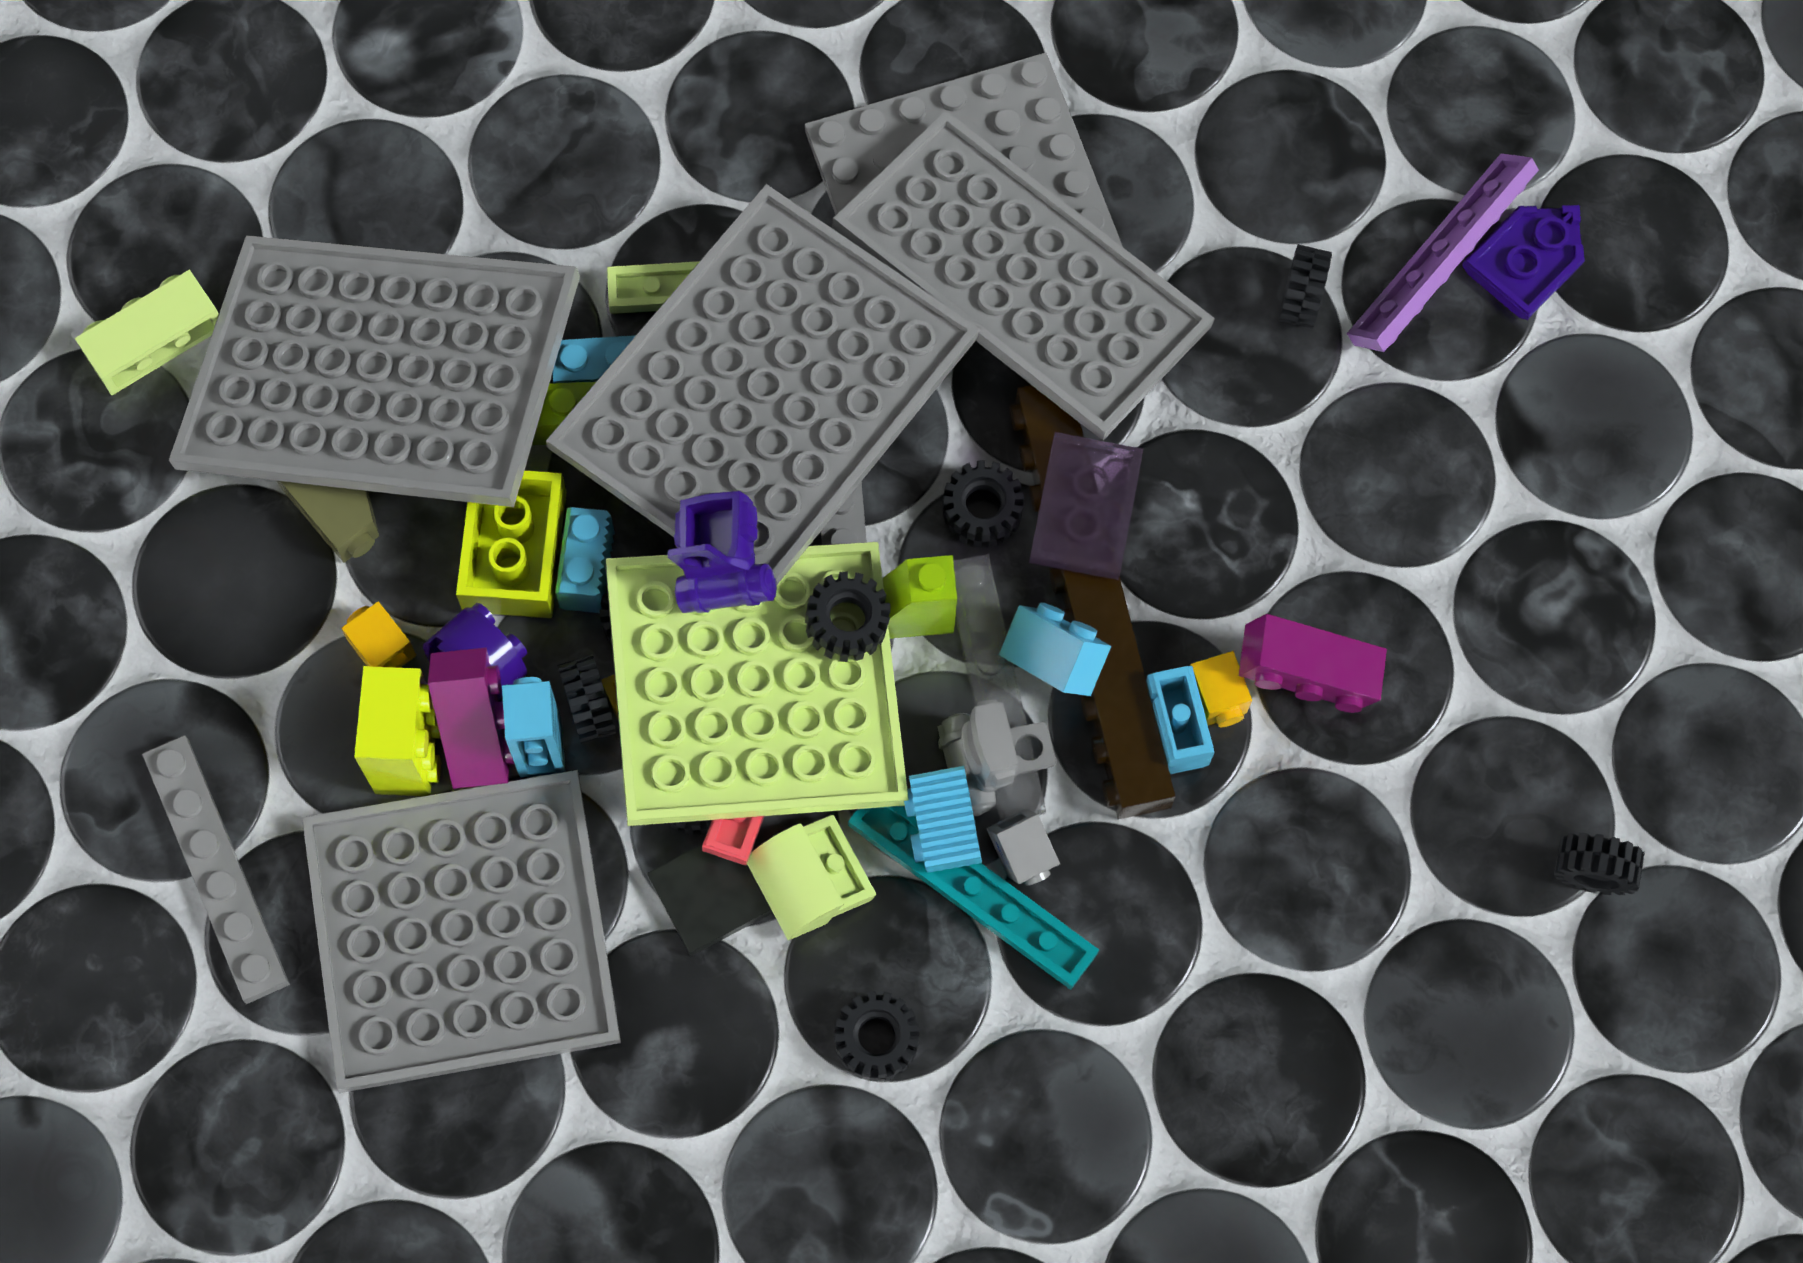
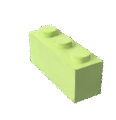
[75,269,219,396]

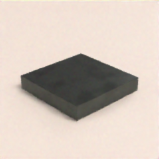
[647,844,773,957]

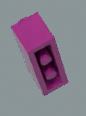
[1238,614,1387,713]
[428,647,514,789]

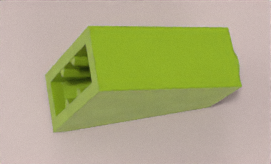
[883,555,957,639]

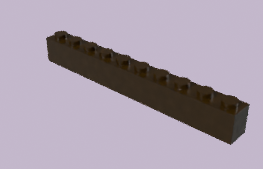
[1009,385,1176,820]

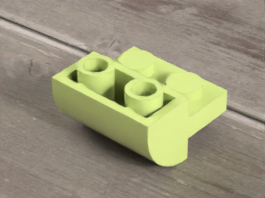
[747,815,876,940]

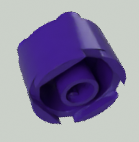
[423,603,527,701]

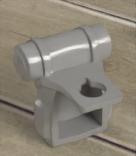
[938,699,1056,816]

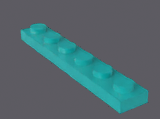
[848,806,1099,990]

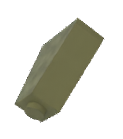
[277,481,379,563]

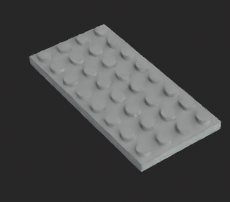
[832,111,1215,441]

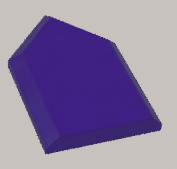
[1462,205,1585,320]

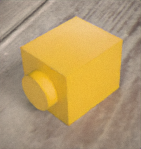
[341,601,416,668]
[1190,651,1252,728]

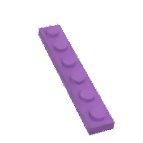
[1347,154,1539,352]

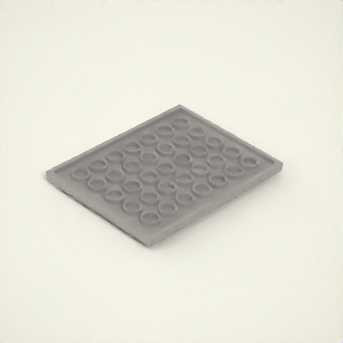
[546,184,980,585]
[169,236,580,507]

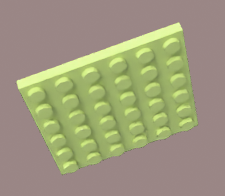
[606,542,909,826]

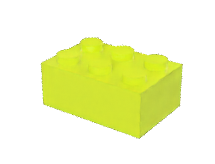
[456,470,567,618]
[354,666,441,796]

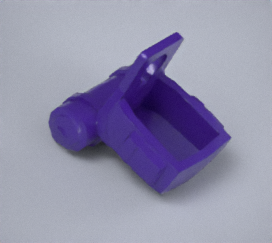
[668,491,777,613]

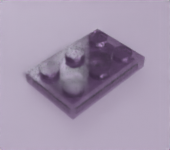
[1029,432,1143,580]

